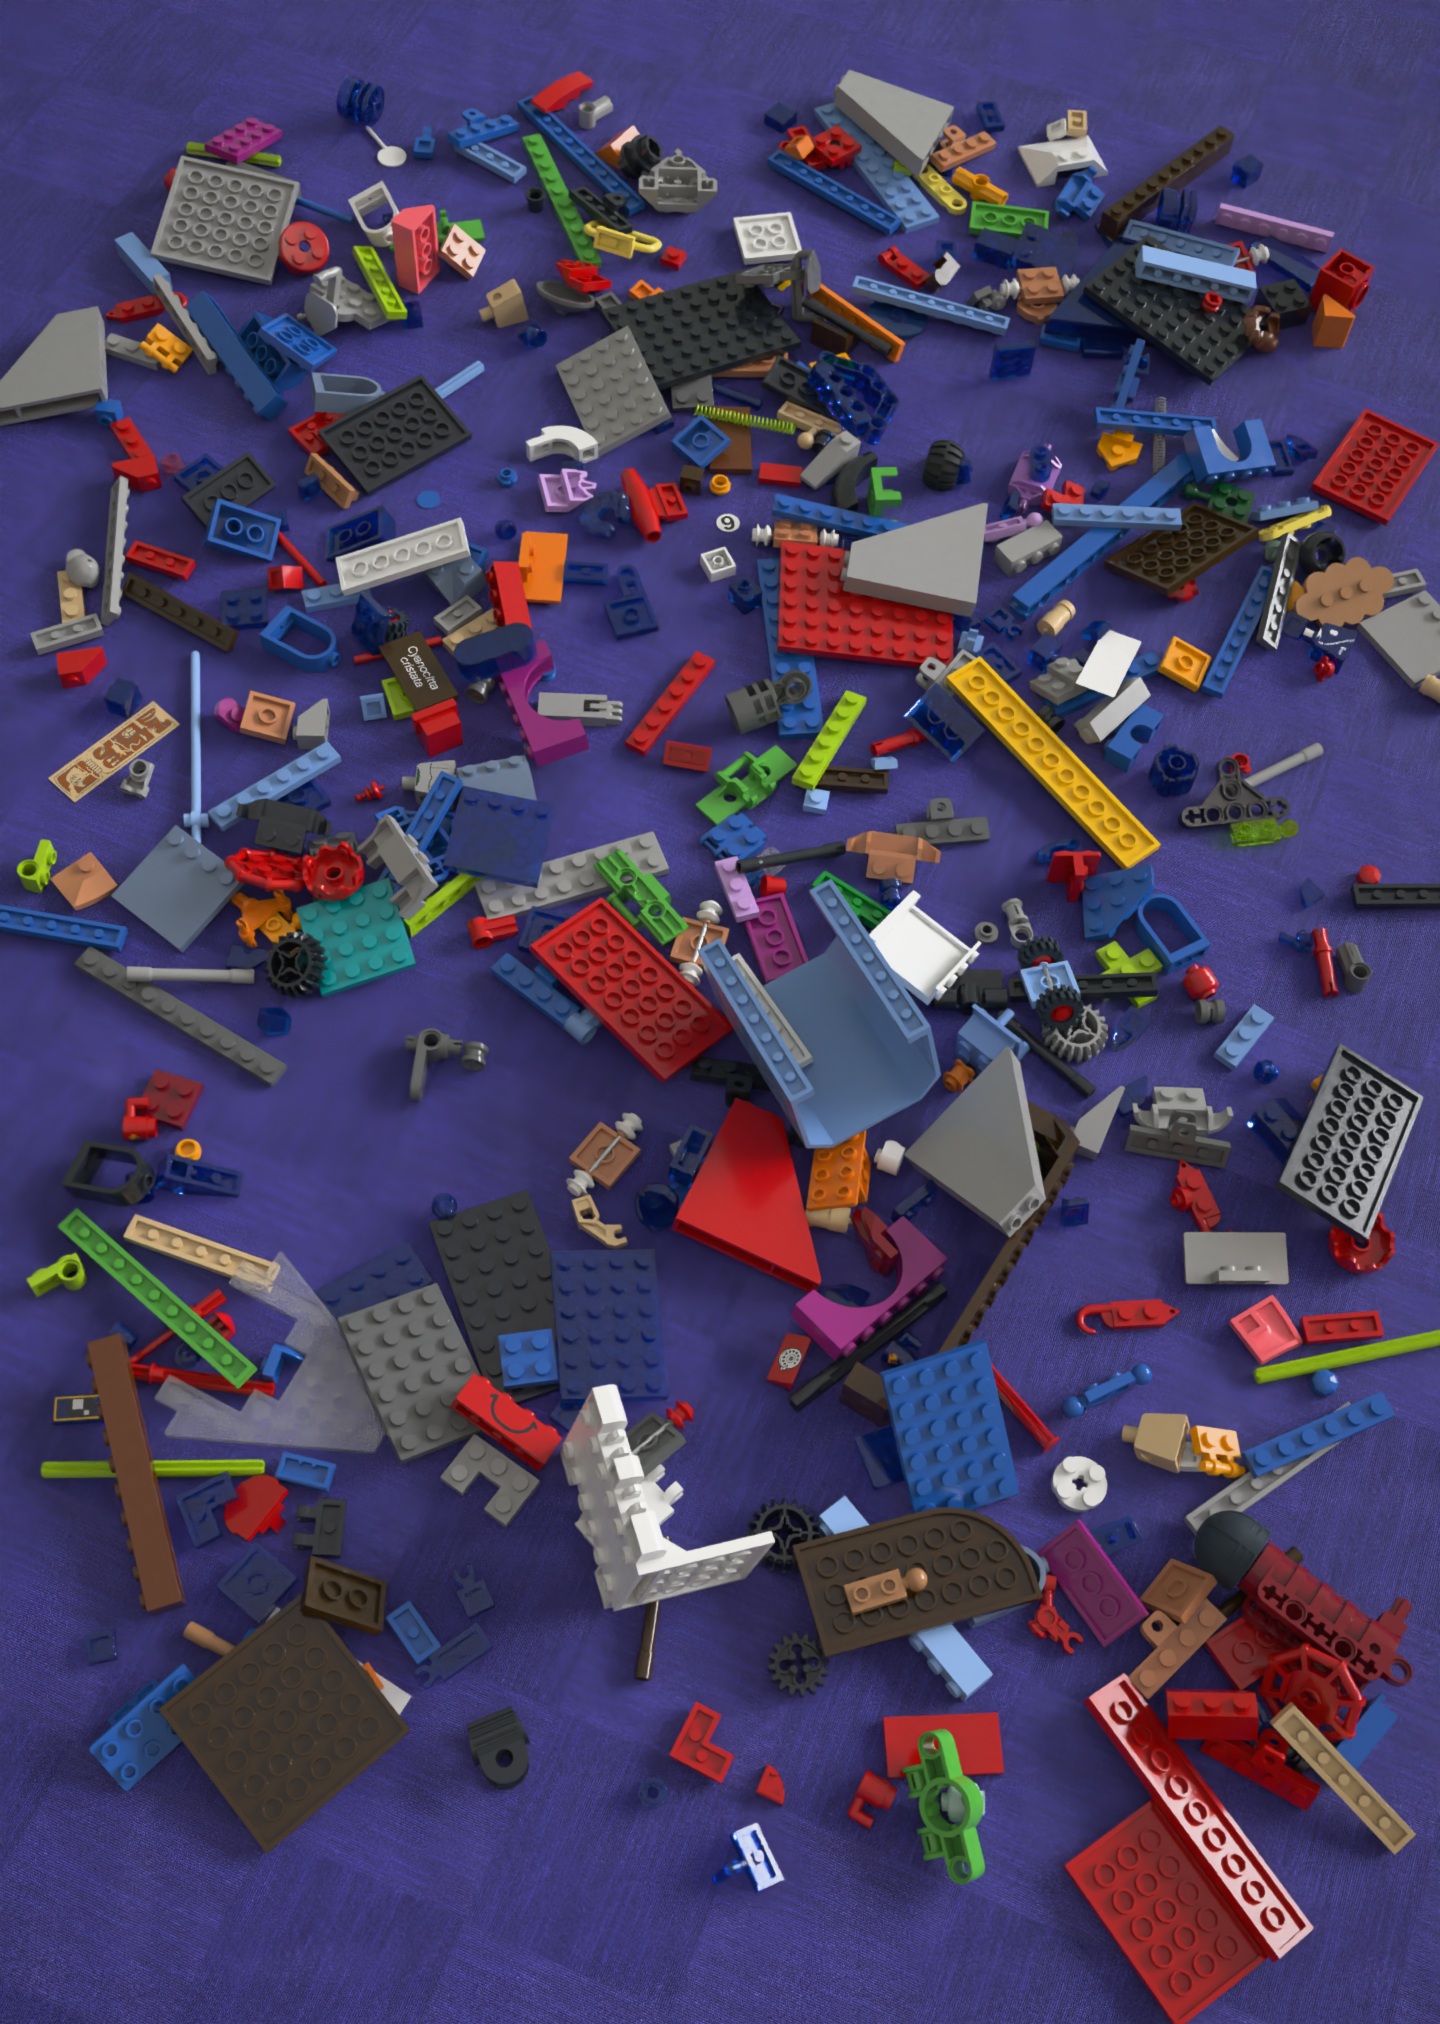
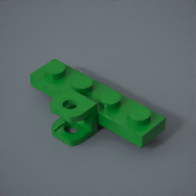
[811,871,891,930]

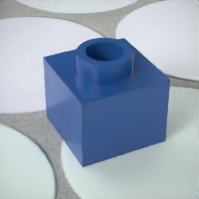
[94,398,124,427]

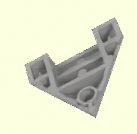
[639,149,717,213]

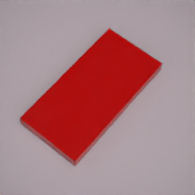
[882,1713,1004,1779]

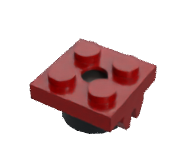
[811,125,862,170]

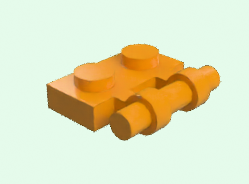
[139,323,193,374]
[1189,1425,1246,1478]

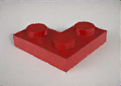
[1041,480,1085,513]
[669,1702,734,1785]

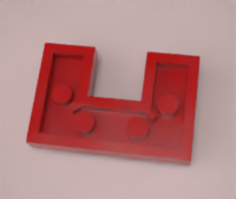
[288,412,347,456]

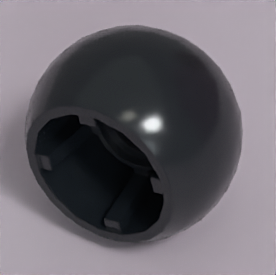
[1298,531,1346,575]

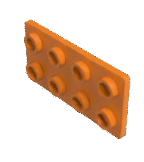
[519,531,568,604]
[806,1129,872,1211]

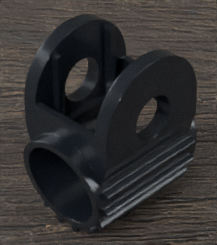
[467,1706,530,1790]

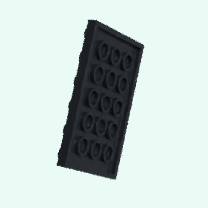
[317,374,472,497]

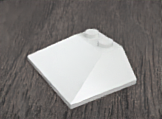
[1017,135,1108,187]

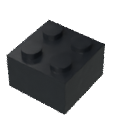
[1253,279,1312,330]

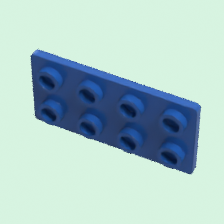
[89,1664,196,1791]

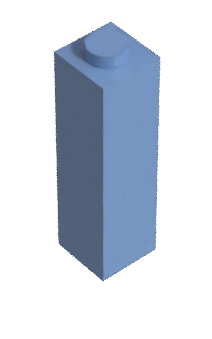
[114,232,173,296]

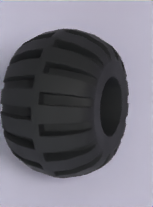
[922,440,964,492]

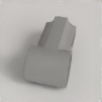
[579,96,613,129]

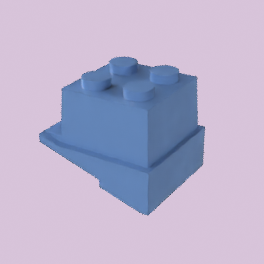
[955,1003,1030,1075]

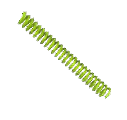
[693,404,797,435]

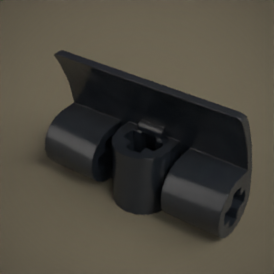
[931,970,1007,1015]

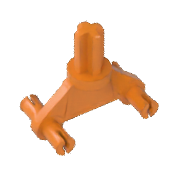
[231,890,294,950]

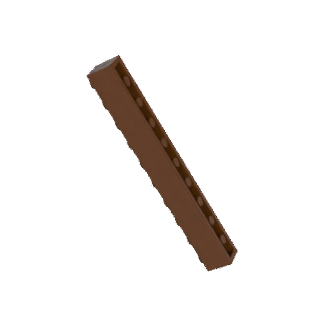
[85,1333,186,1616]

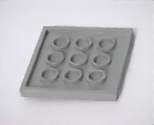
[1357,590,1440,688]

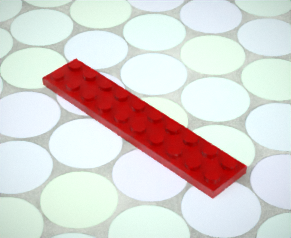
[1083,1673,1314,1962]

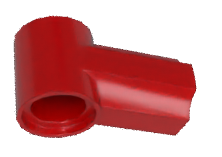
[467,914,518,949]

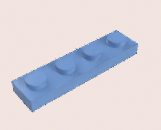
[454,142,527,184]

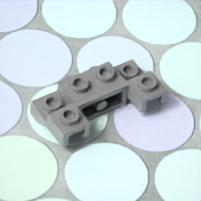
[357,814,439,920]

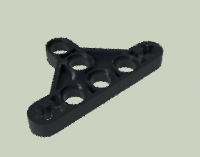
[1178,757,1290,829]

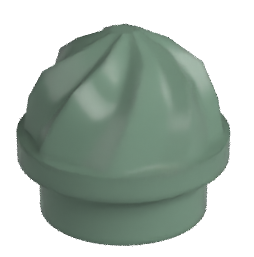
[1263,540,1280,562]

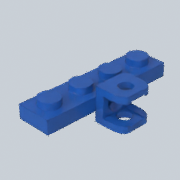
[447,109,519,149]
[1110,338,1145,409]
[490,953,580,1029]

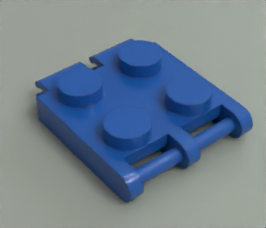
[698,813,767,860]

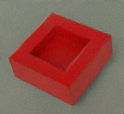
[660,246,687,271]

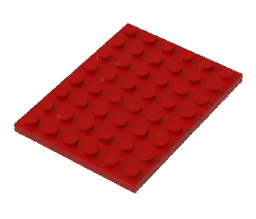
[777,541,953,670]

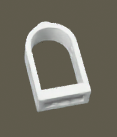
[348,181,399,247]

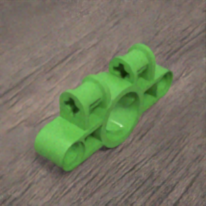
[902,1729,985,1884]

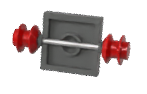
[626,1400,694,1477]

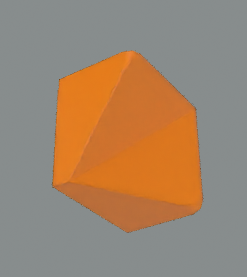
[784,135,814,160]

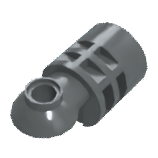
[724,670,812,735]

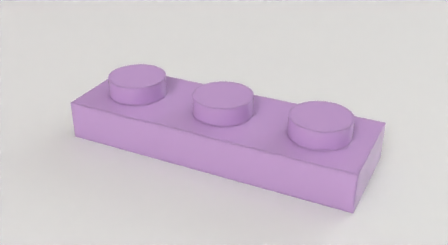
[715,856,760,923]

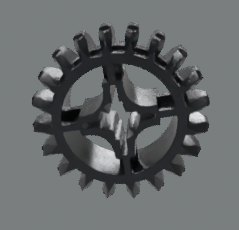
[263,931,328,998]
[746,1497,822,1575]

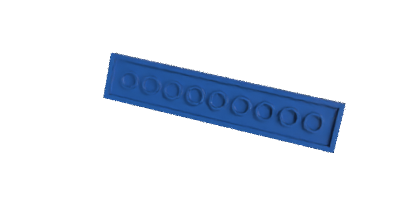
[756,558,824,740]

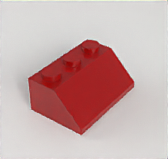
[1165,1688,1259,1741]

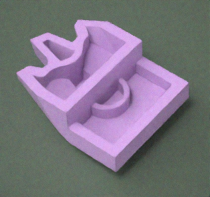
[537,469,597,512]

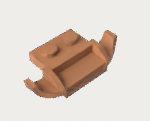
[846,831,941,884]

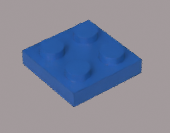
[498,1329,558,1390]

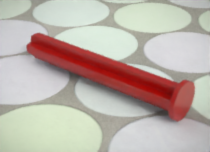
[991,1364,1060,1453]

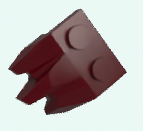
[851,1206,898,1278]

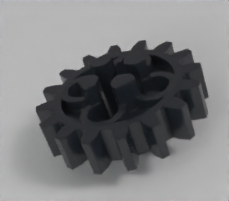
[767,1632,830,1698]

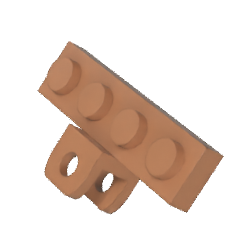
[929,125,997,172]
[1128,1598,1227,1700]

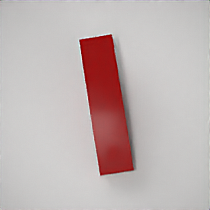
[530,71,594,113]

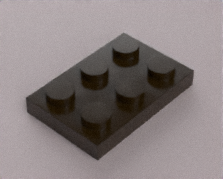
[300,1556,387,1636]

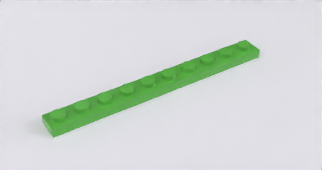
[522,134,602,269]
[57,1208,258,1389]

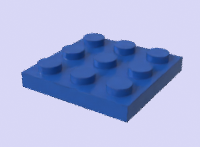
[257,313,337,372]

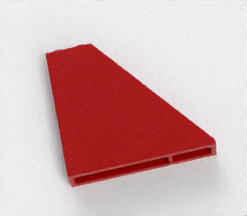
[672,1098,821,1293]

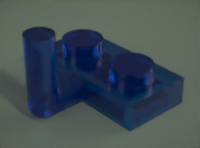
[712,1823,784,1894]

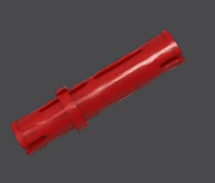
[870,724,937,757]
[1311,927,1339,998]

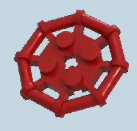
[224,847,305,892]
[1257,1642,1366,1743]

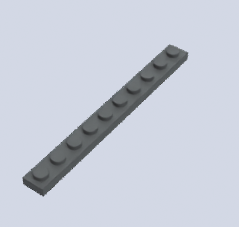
[74,946,288,1088]

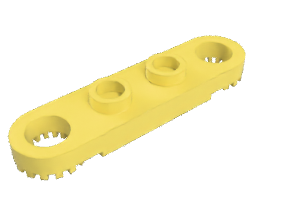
[912,164,967,216]
[1258,505,1332,541]

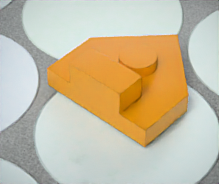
[1096,430,1143,472]

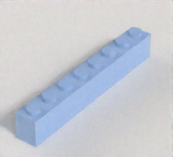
[818,1496,993,1702]

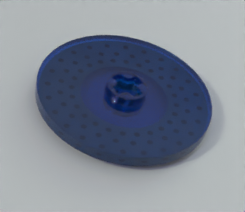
[867,301,927,339]

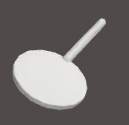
[365,126,406,167]

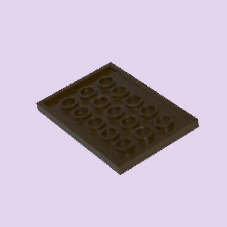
[1104,502,1259,596]

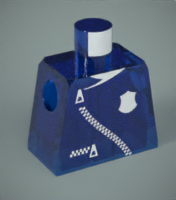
[1301,623,1359,675]

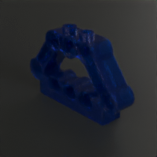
[807,351,899,445]

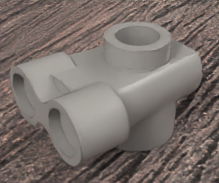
[119,759,155,799]

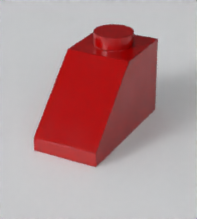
[111,454,163,492]
[56,646,107,689]

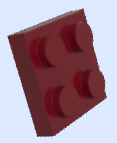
[135,1069,204,1131]

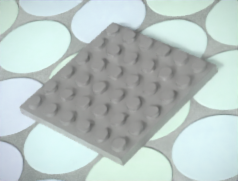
[150,156,300,285]

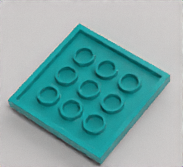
[296,878,417,998]

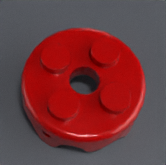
[278,221,329,275]
[302,841,365,901]
[1327,1212,1396,1274]

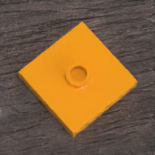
[1157,636,1212,692]

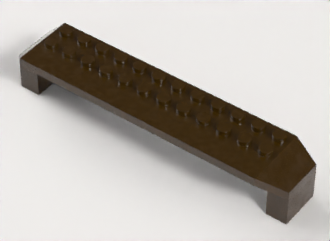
[838,1100,1080,1427]

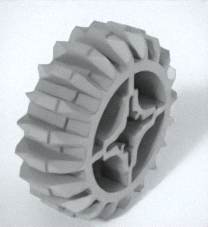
[1041,1000,1108,1064]

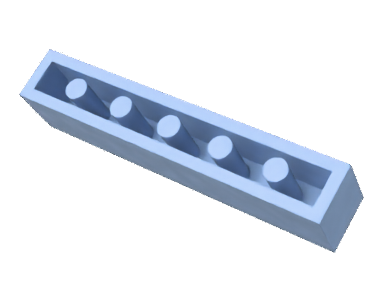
[1135,245,1257,304]

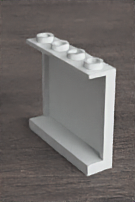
[869,890,981,1005]

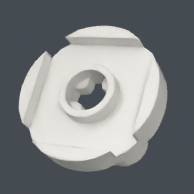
[1051,1456,1107,1513]

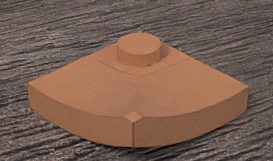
[50,851,118,911]

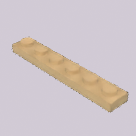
[123,1214,281,1292]
[1270,1702,1416,1855]

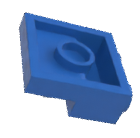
[671,414,731,468]

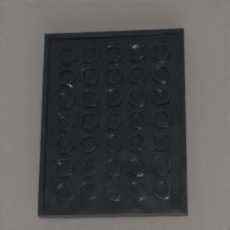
[1083,234,1268,386]
[601,269,801,390]

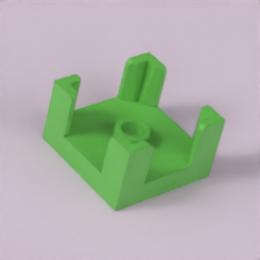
[867,467,901,522]

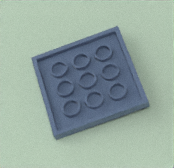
[111,825,246,953]

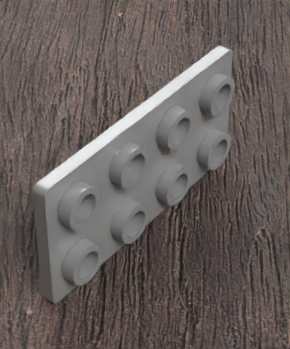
[1182,1232,1289,1285]

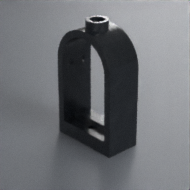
[61,1140,155,1206]

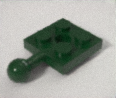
[1181,481,1256,523]

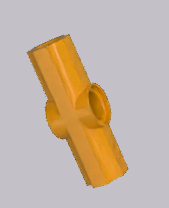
[951,166,1009,205]

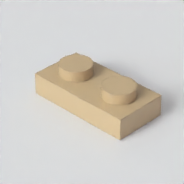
[1067,110,1087,138]

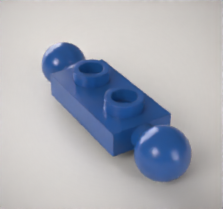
[1062,1364,1152,1418]

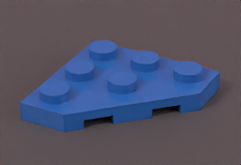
[1082,864,1155,942]

